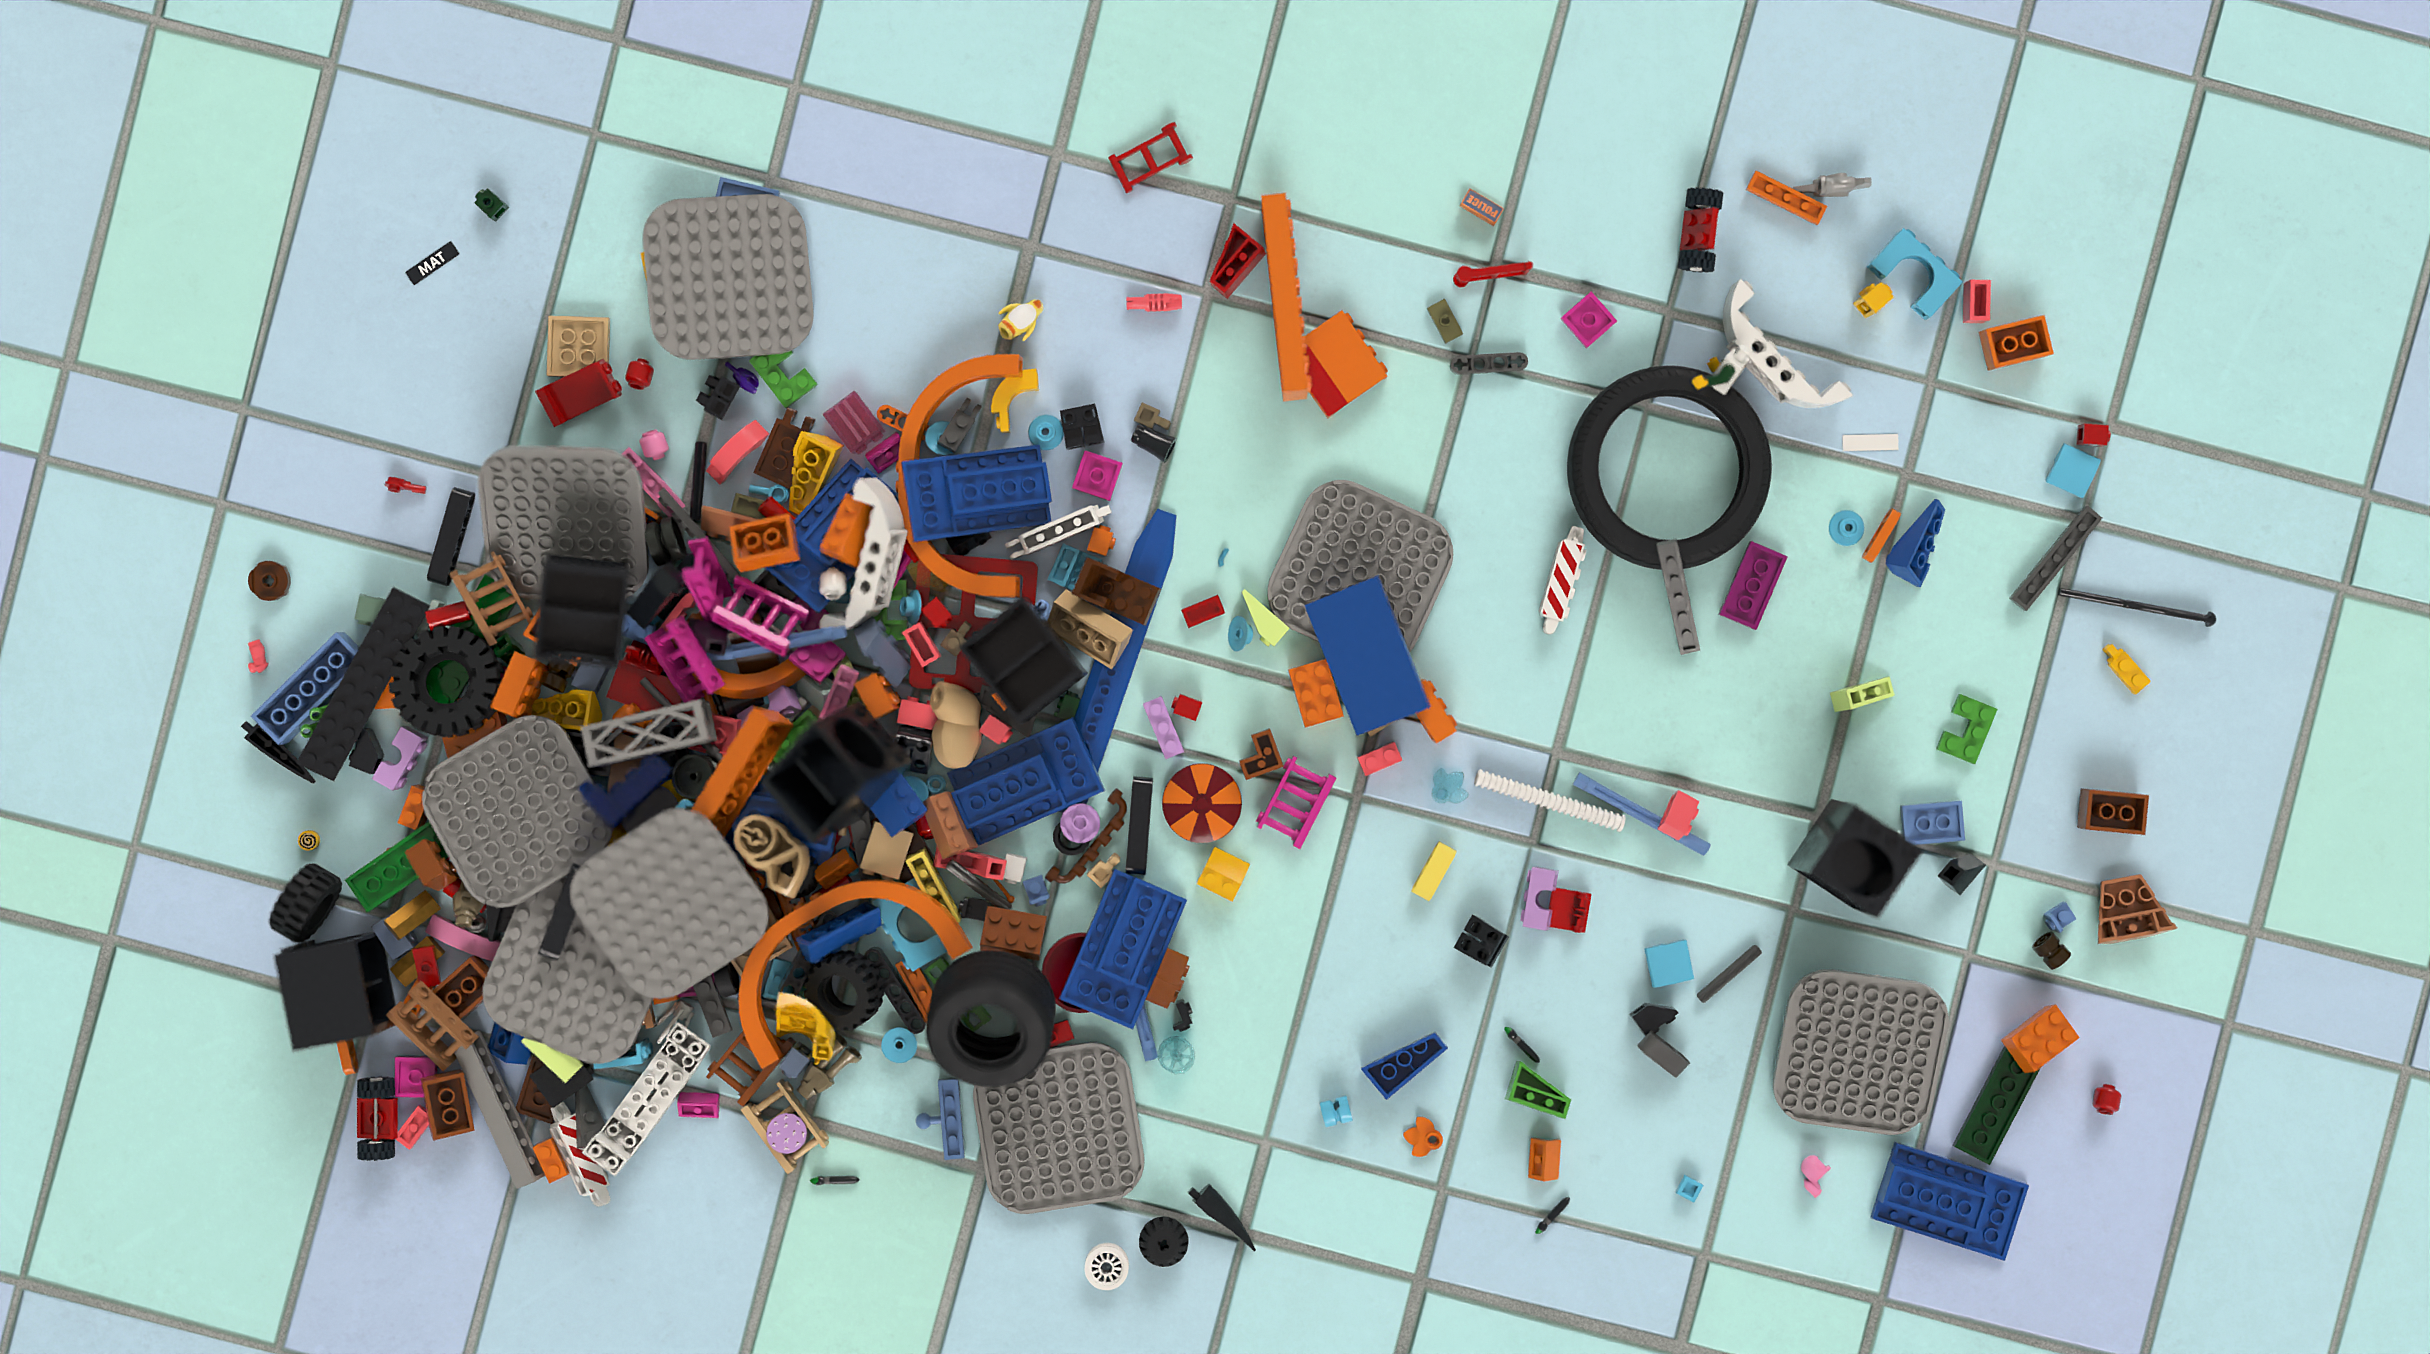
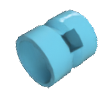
[1320,1096,1353,1128]

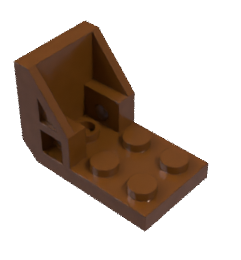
[1071,557,1161,626]

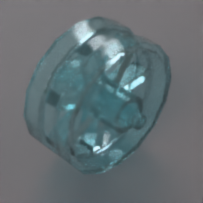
[1158,1036,1195,1074]

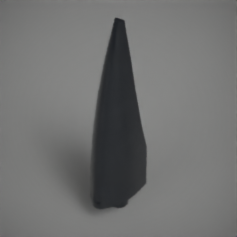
[241,721,316,784]
[1188,1184,1256,1252]

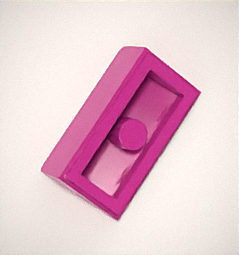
[865,432,901,474]
[677,1092,720,1118]

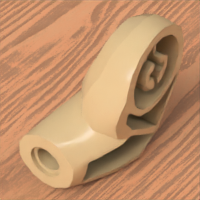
[930,681,982,769]
[734,815,810,899]

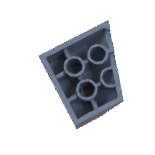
[853,616,911,688]

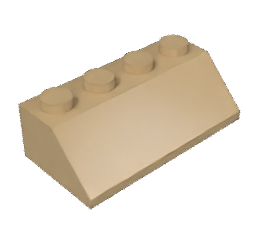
[1047,589,1133,669]

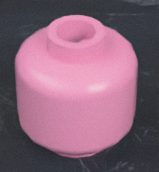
[639,429,669,460]

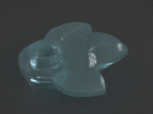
[1431,768,1469,804]

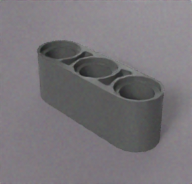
[1637,1031,1690,1078]

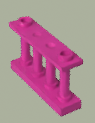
[683,538,734,622]
[712,575,809,657]
[644,615,725,703]
[1256,756,1336,849]

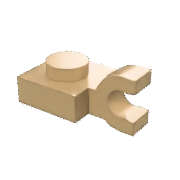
[1087,852,1120,888]

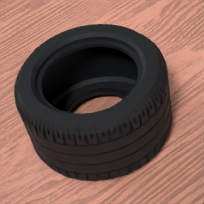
[925,950,1056,1087]

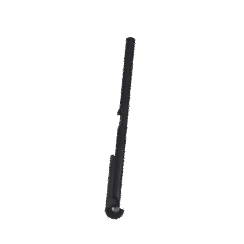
[2058,588,2216,627]

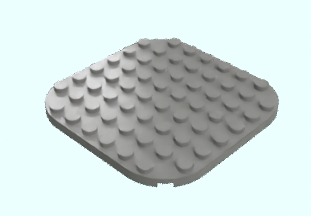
[643,194,813,360]
[478,446,649,599]
[1268,480,1453,653]
[422,716,613,907]
[571,808,769,998]
[483,877,653,1064]
[1772,969,1949,1135]
[973,1042,1144,1214]

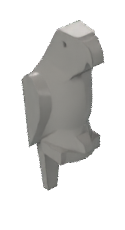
[1793,173,1872,197]

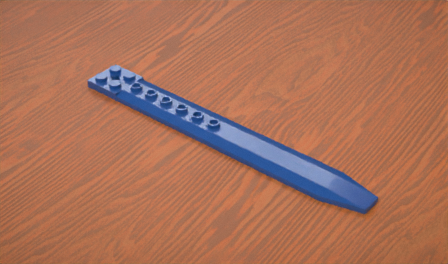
[1058,509,1177,813]

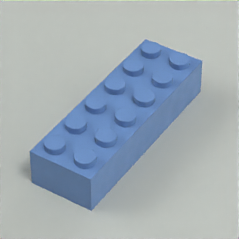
[251,632,360,745]

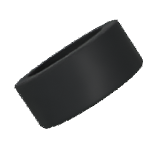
[1053,821,1090,855]
[713,961,740,998]

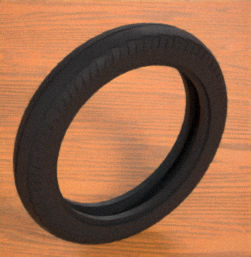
[1567,366,1772,570]

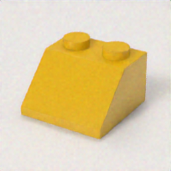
[1197,847,1250,902]

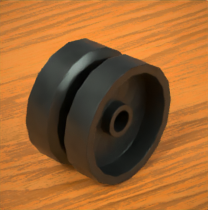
[644,516,687,566]
[671,754,718,799]

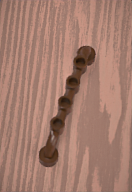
[1044,788,1127,884]

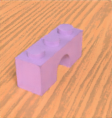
[737,685,801,727]
[1143,696,1184,759]
[372,726,428,791]
[1521,866,1559,931]

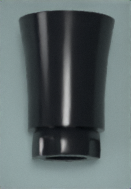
[1131,424,1177,463]
[721,696,765,718]

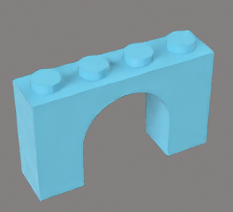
[1866,228,1963,320]
[873,878,947,972]

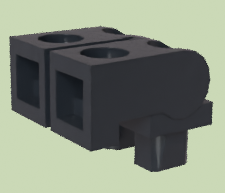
[696,375,740,420]
[1060,404,1105,450]
[894,724,933,775]
[1454,914,1509,968]

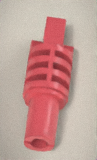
[1126,293,1182,312]

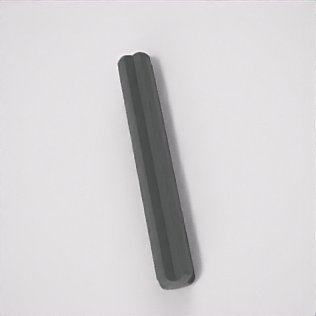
[946,859,1012,910]
[1696,945,1762,1003]

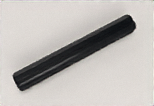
[690,441,707,521]

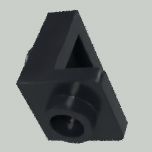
[958,897,989,921]
[1173,999,1193,1032]

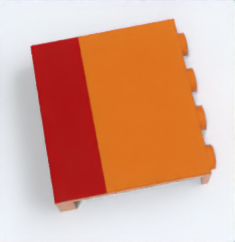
[1304,310,1388,419]

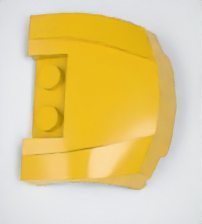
[776,992,836,1065]

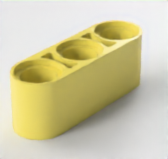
[1411,841,1457,901]

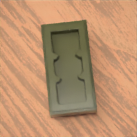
[1427,299,1463,344]
[731,493,767,520]

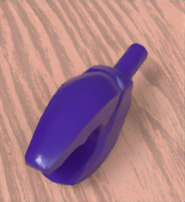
[725,361,759,394]

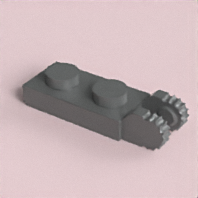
[938,398,982,454]

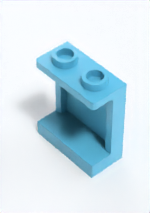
[593,1037,653,1069]

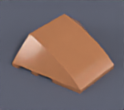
[2098,874,2177,944]

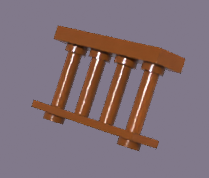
[706,1031,796,1106]

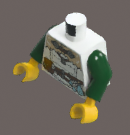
[1692,345,1750,395]

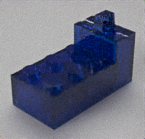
[578,752,672,832]

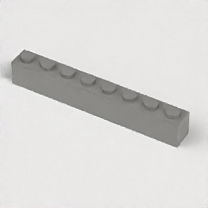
[451,1030,545,1189]

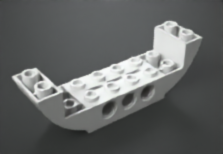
[1723,279,1853,408]
[819,478,908,630]
[582,1022,710,1176]

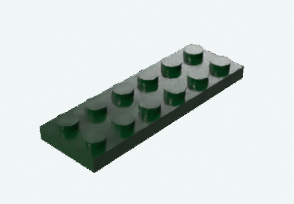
[1952,1046,2041,1165]

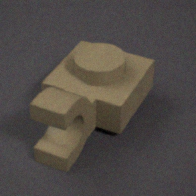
[1134,402,1171,430]
[940,621,972,657]

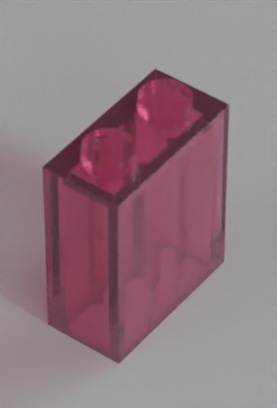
[822,390,886,455]

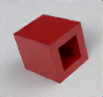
[2076,423,2111,447]
[921,596,953,628]
[1171,694,1202,721]

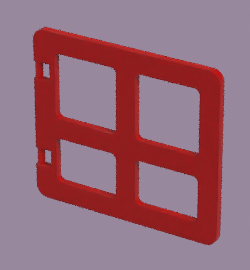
[909,554,1038,693]

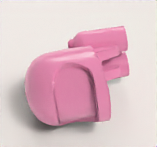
[1801,1155,1831,1198]

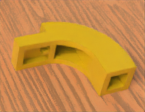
[991,369,1039,433]

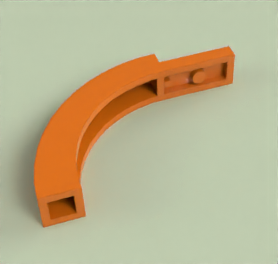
[692,628,820,699]

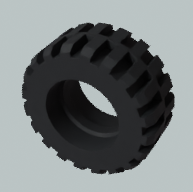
[269,864,342,943]
[803,950,885,1031]

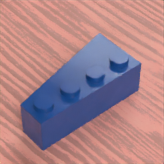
[1361,1032,1448,1100]

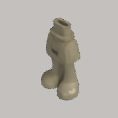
[453,879,484,927]
[797,1032,862,1100]

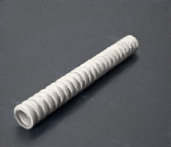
[1474,769,1626,832]

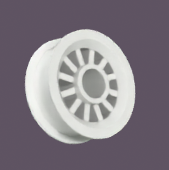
[1085,1243,1129,1290]

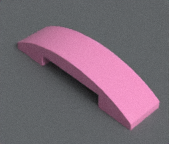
[622,447,686,517]
[818,664,860,718]
[425,914,501,962]

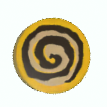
[298,830,320,851]

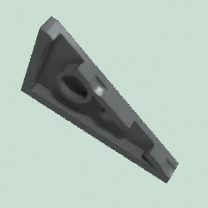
[575,1085,605,1149]

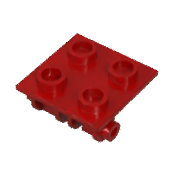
[622,640,663,676]
[1549,888,1592,933]

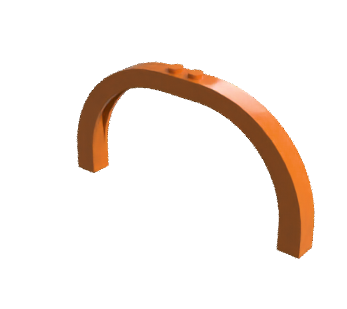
[895,354,1023,598]
[739,879,973,1069]

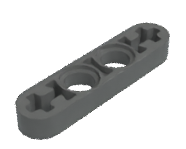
[1450,352,1528,375]

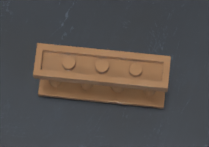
[449,551,534,646]
[385,981,479,1071]

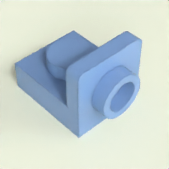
[1023,874,1050,907]
[2043,902,2076,933]

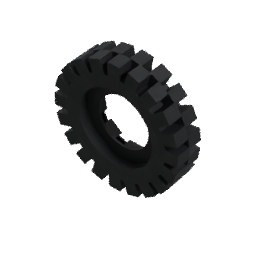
[389,626,504,737]

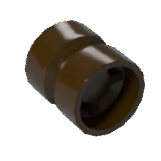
[539,661,575,693]
[2032,931,2071,970]

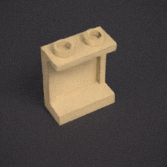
[859,821,913,881]

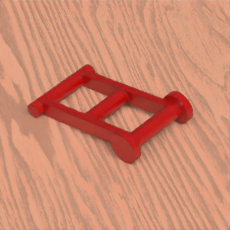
[1108,122,1193,193]
[1453,261,1533,288]

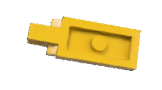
[2102,644,2151,694]

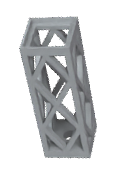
[581,700,718,767]

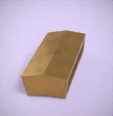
[384,890,441,940]
[390,936,445,987]

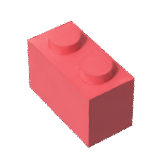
[1963,280,1991,323]
[902,621,942,667]
[897,696,938,730]
[979,714,1013,745]
[1357,741,1402,776]
[1657,790,1699,840]

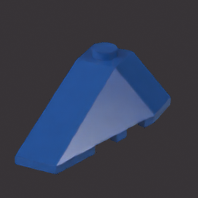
[1885,499,1945,587]

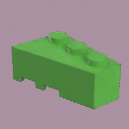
[1505,1061,1571,1119]

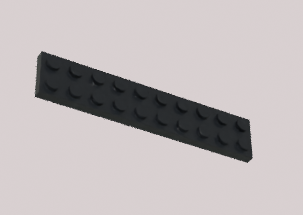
[296,586,431,781]

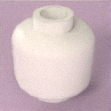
[820,568,846,600]

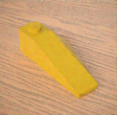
[789,431,844,515]
[531,689,602,732]

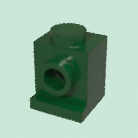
[474,188,509,222]
[492,632,525,665]
[1054,690,1081,720]

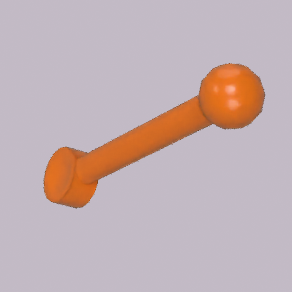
[993,879,1015,903]

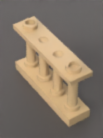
[741,1079,829,1175]

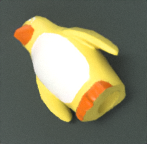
[998,299,1044,341]

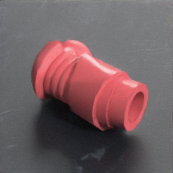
[248,639,269,673]

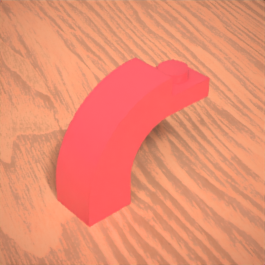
[706,420,769,485]
[933,847,1007,880]

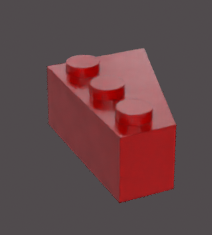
[1209,223,1266,299]

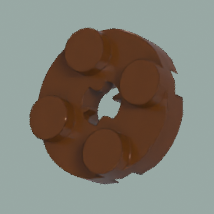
[248,561,291,601]

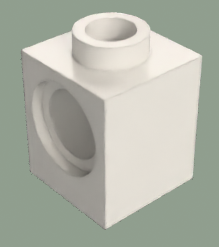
[1004,853,1027,884]

